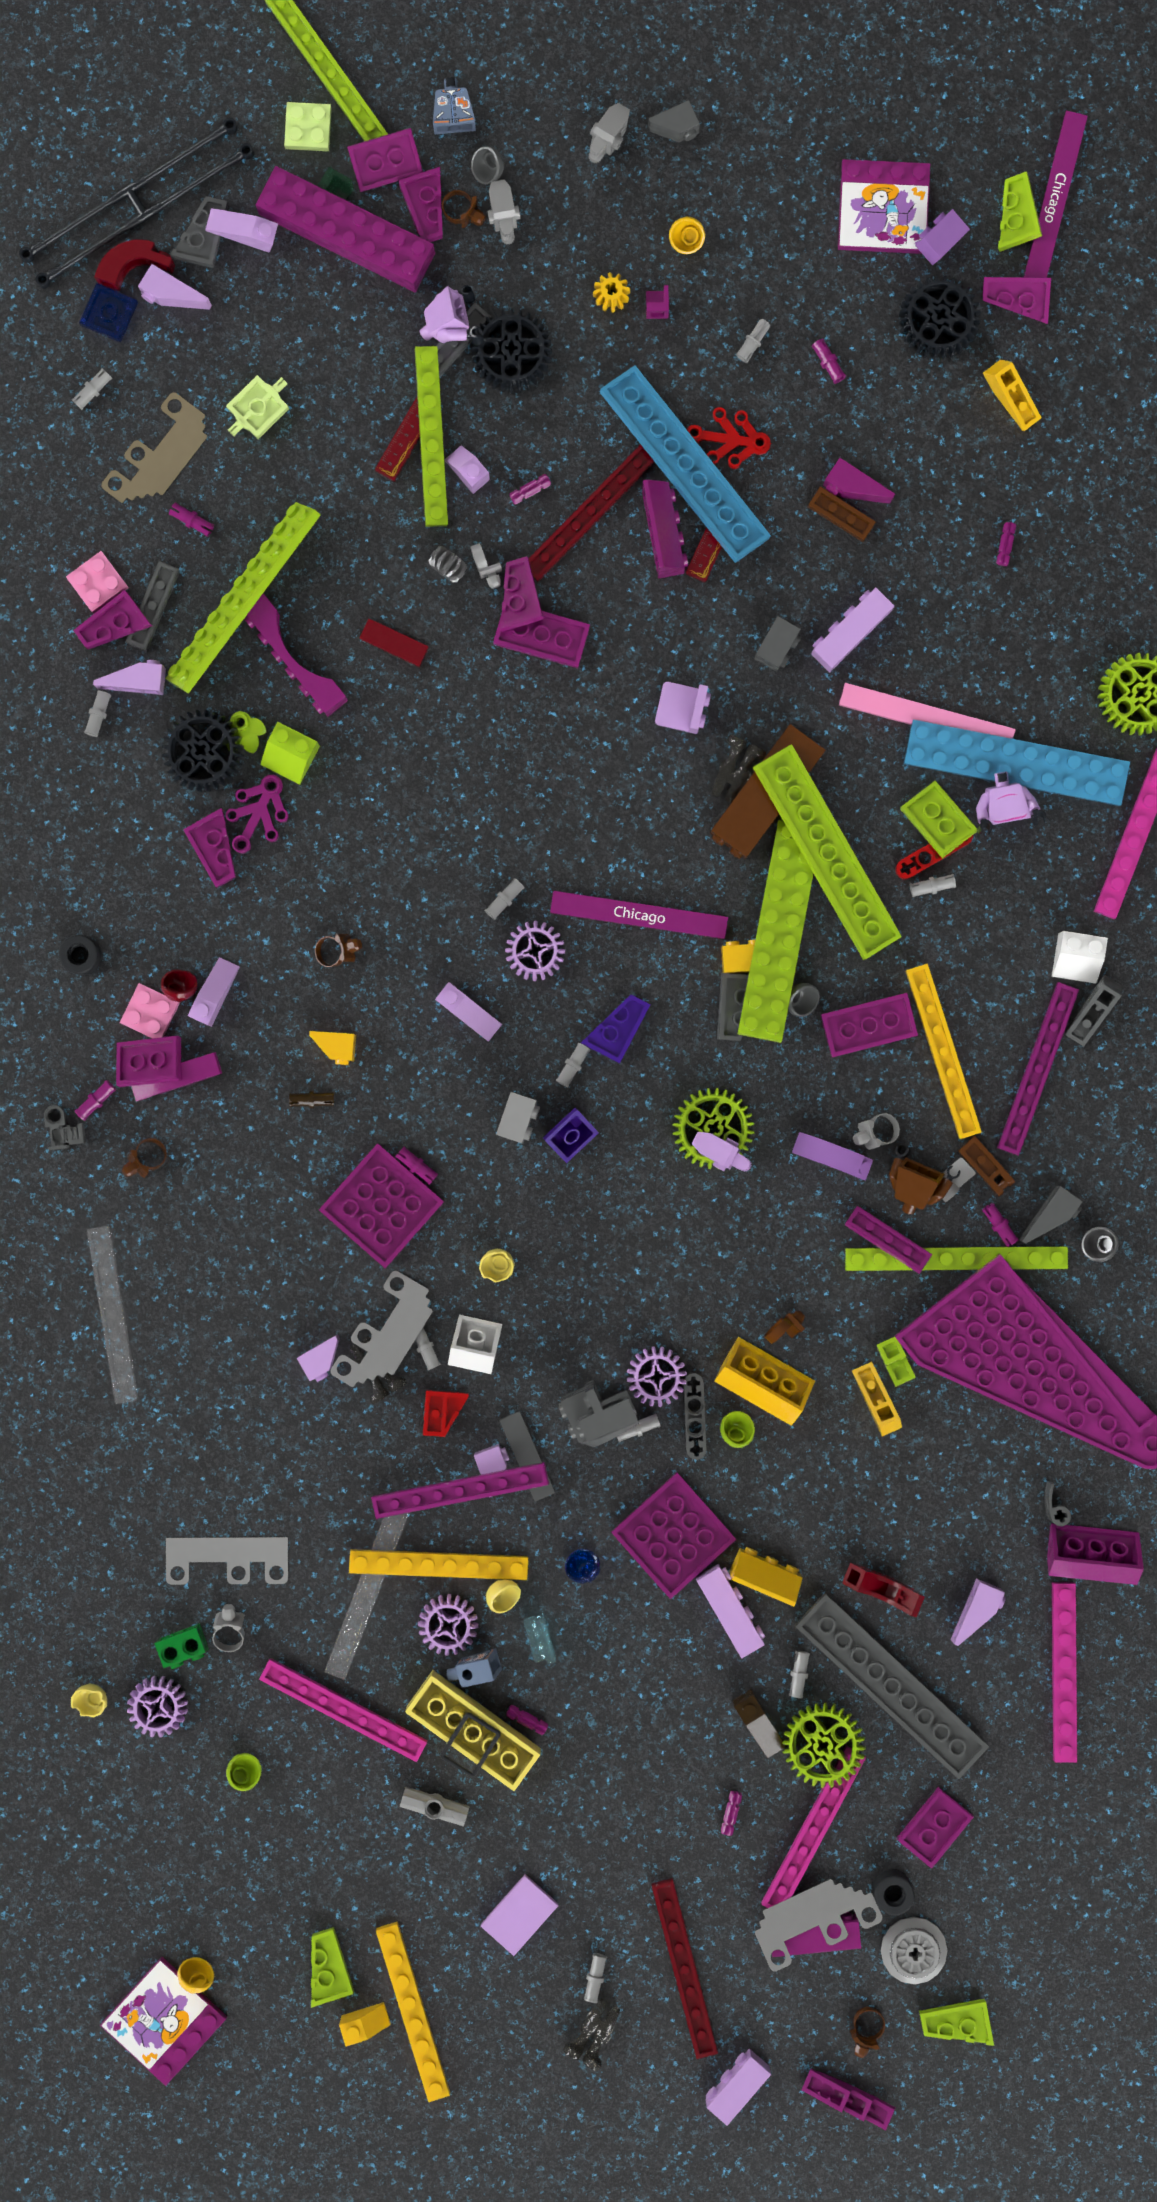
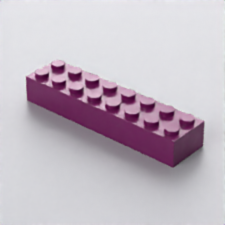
[256,166,435,293]

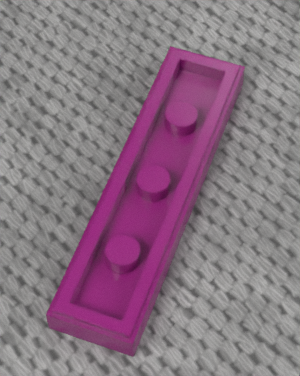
[845,1206,932,1274]

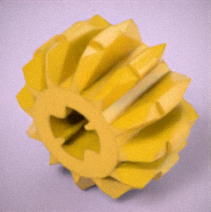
[593,272,630,313]

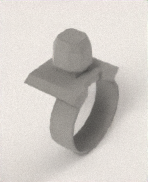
[470,543,502,589]
[853,1113,900,1150]
[212,1604,245,1652]

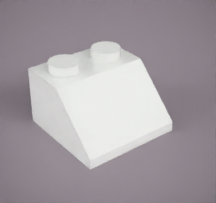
[1052,931,1108,984]
[448,1315,502,1374]

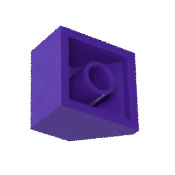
[543,1108,599,1163]

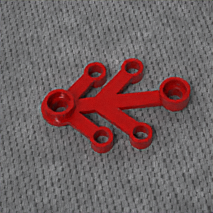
[686,407,771,469]

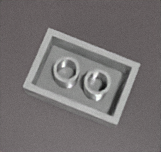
[496,1092,540,1144]

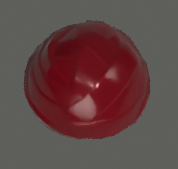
[161,970,198,1002]

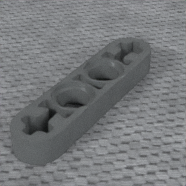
[683,1372,706,1460]

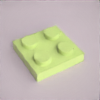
[284,102,332,151]

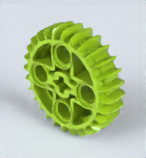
[1097,653,1157,736]
[672,1088,754,1169]
[783,1702,866,1788]

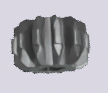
[428,546,467,582]

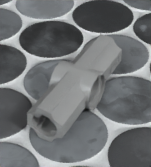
[400,1787,469,1826]

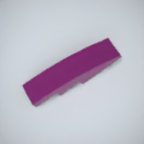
[131,1052,222,1101]
[802,2069,896,2131]

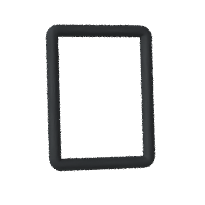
[440,1713,501,1777]

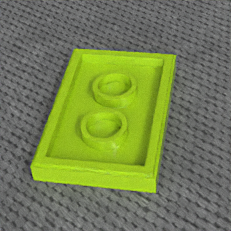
[900,781,978,858]

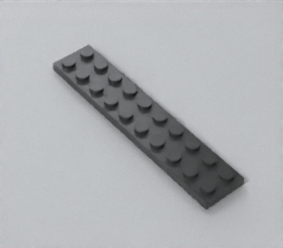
[795,1593,989,1779]

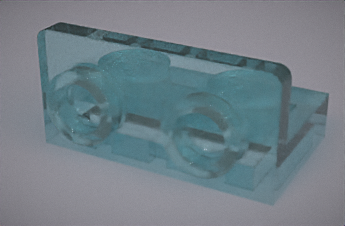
[523,1613,556,1664]

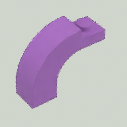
[792,1132,873,1181]

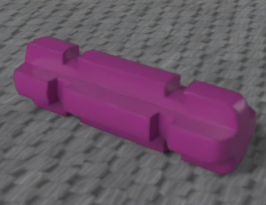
[510,474,551,505]
[996,522,1016,566]
[506,1705,548,1735]
[721,1791,742,1836]

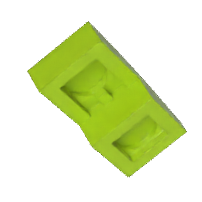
[876,1337,916,1387]

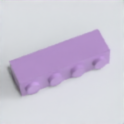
[811,588,894,673]
[696,1564,765,1659]

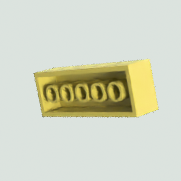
[405,1670,541,1791]

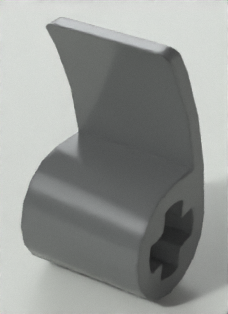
[1045,1481,1071,1526]

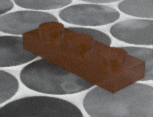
[808,486,876,542]

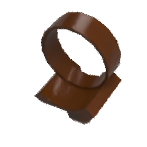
[442,190,486,228]
[315,934,362,967]
[122,1138,167,1178]
[764,1310,805,1344]
[850,2006,885,2058]

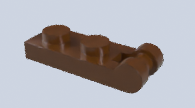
[958,1136,1015,1197]

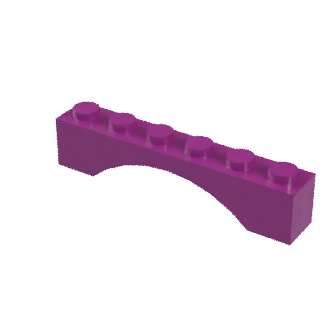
[244,594,348,717]

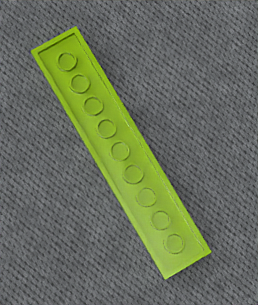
[165,502,321,694]
[753,744,902,960]
[737,820,814,1043]

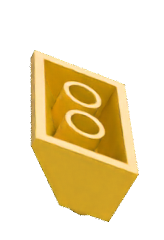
[729,1547,803,1607]

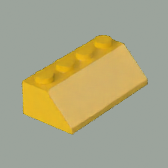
[715,1337,815,1426]

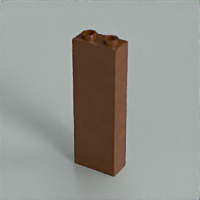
[710,724,826,859]

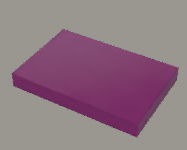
[347,128,423,192]
[116,1036,181,1087]
[896,1786,974,1869]

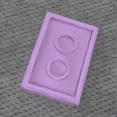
[481,1874,558,1956]

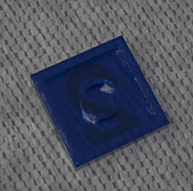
[79,283,138,343]

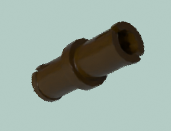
[289,1091,334,1109]

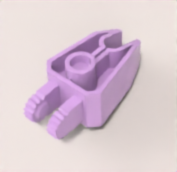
[692,1132,752,1172]

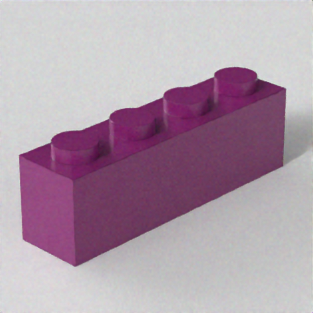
[772,1912,861,1957]

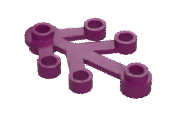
[225,775,289,854]

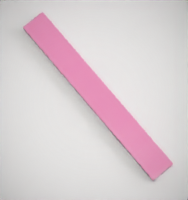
[839,683,1015,739]

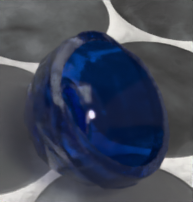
[565,1549,600,1584]

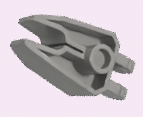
[589,103,630,163]
[488,180,520,245]

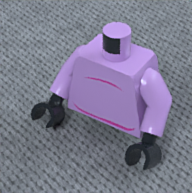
[420,285,484,345]
[976,771,1046,834]

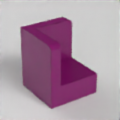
[646,285,669,319]

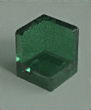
[318,167,354,201]

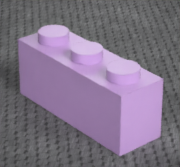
[706,2049,771,2126]

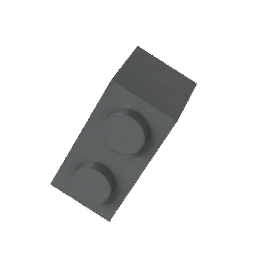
[754,616,801,672]

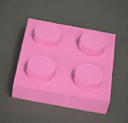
[66,551,129,614]
[120,983,180,1039]

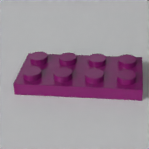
[493,611,590,668]
[821,993,918,1058]

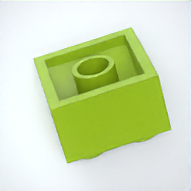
[260,722,320,785]

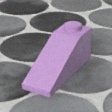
[205,208,278,253]
[138,264,212,309]
[93,660,166,695]
[188,957,240,1027]
[435,982,502,1042]
[951,1578,1006,1646]

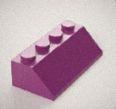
[642,480,688,579]
[1047,1523,1144,1585]

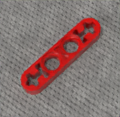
[895,835,973,879]

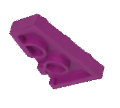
[399,167,443,242]
[982,277,1051,324]
[500,556,544,632]
[73,590,152,650]
[183,808,236,888]

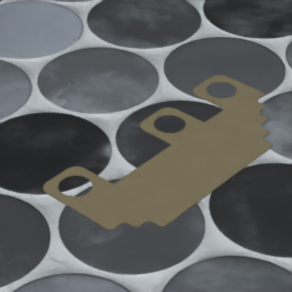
[102,393,207,503]

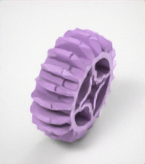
[505,921,565,981]
[627,1346,687,1407]
[418,1594,478,1656]
[127,1676,188,1737]

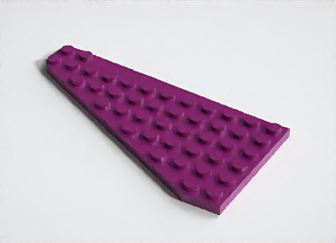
[895,1254,1157,1469]

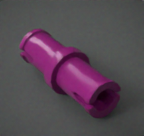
[812,338,846,384]
[169,502,214,537]
[75,1080,116,1120]
[395,1146,438,1185]
[982,1203,1018,1247]

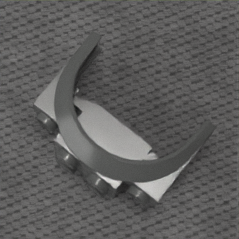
[558,1380,639,1447]

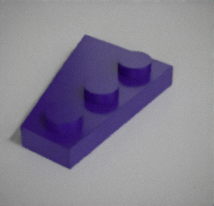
[581,995,651,1064]

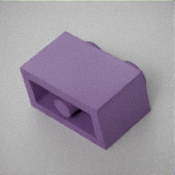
[915,209,970,266]

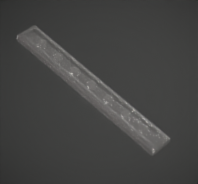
[87,1225,139,1404]
[324,1513,409,1680]

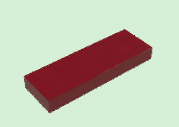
[359,619,429,668]

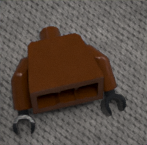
[889,1145,961,1214]

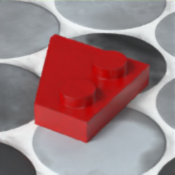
[423,1390,469,1437]

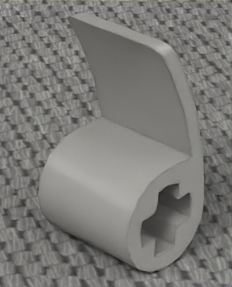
[943,1158,976,1202]

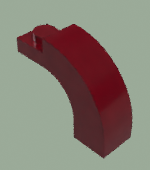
[94,240,175,292]
[842,1563,925,1617]

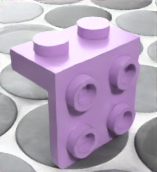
[655,682,711,734]

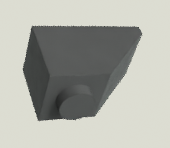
[648,100,700,142]

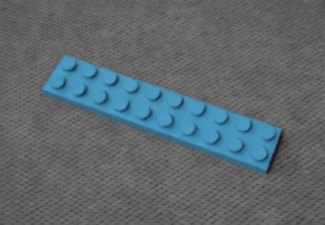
[600,365,771,563]
[904,720,1130,806]

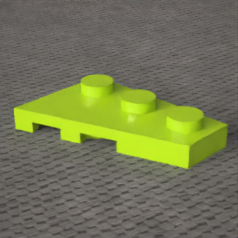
[998,172,1042,252]
[311,1927,354,2008]
[919,1999,994,2046]

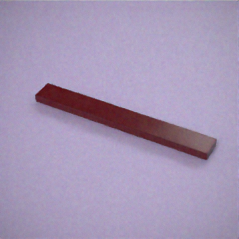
[528,444,655,582]
[651,1878,718,2059]

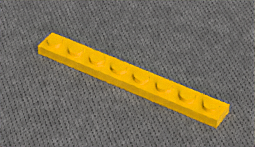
[905,963,981,1139]
[349,1549,528,1580]
[376,1921,450,2102]

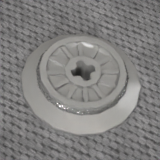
[881,1917,948,1984]

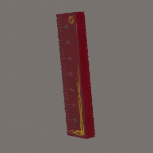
[375,397,420,482]
[686,527,722,583]

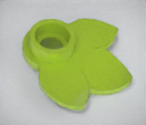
[226,711,267,753]

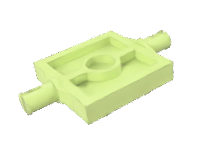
[226,375,289,439]

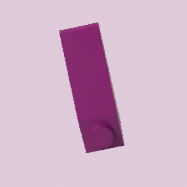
[823,458,895,504]

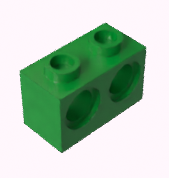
[154,1623,209,1669]

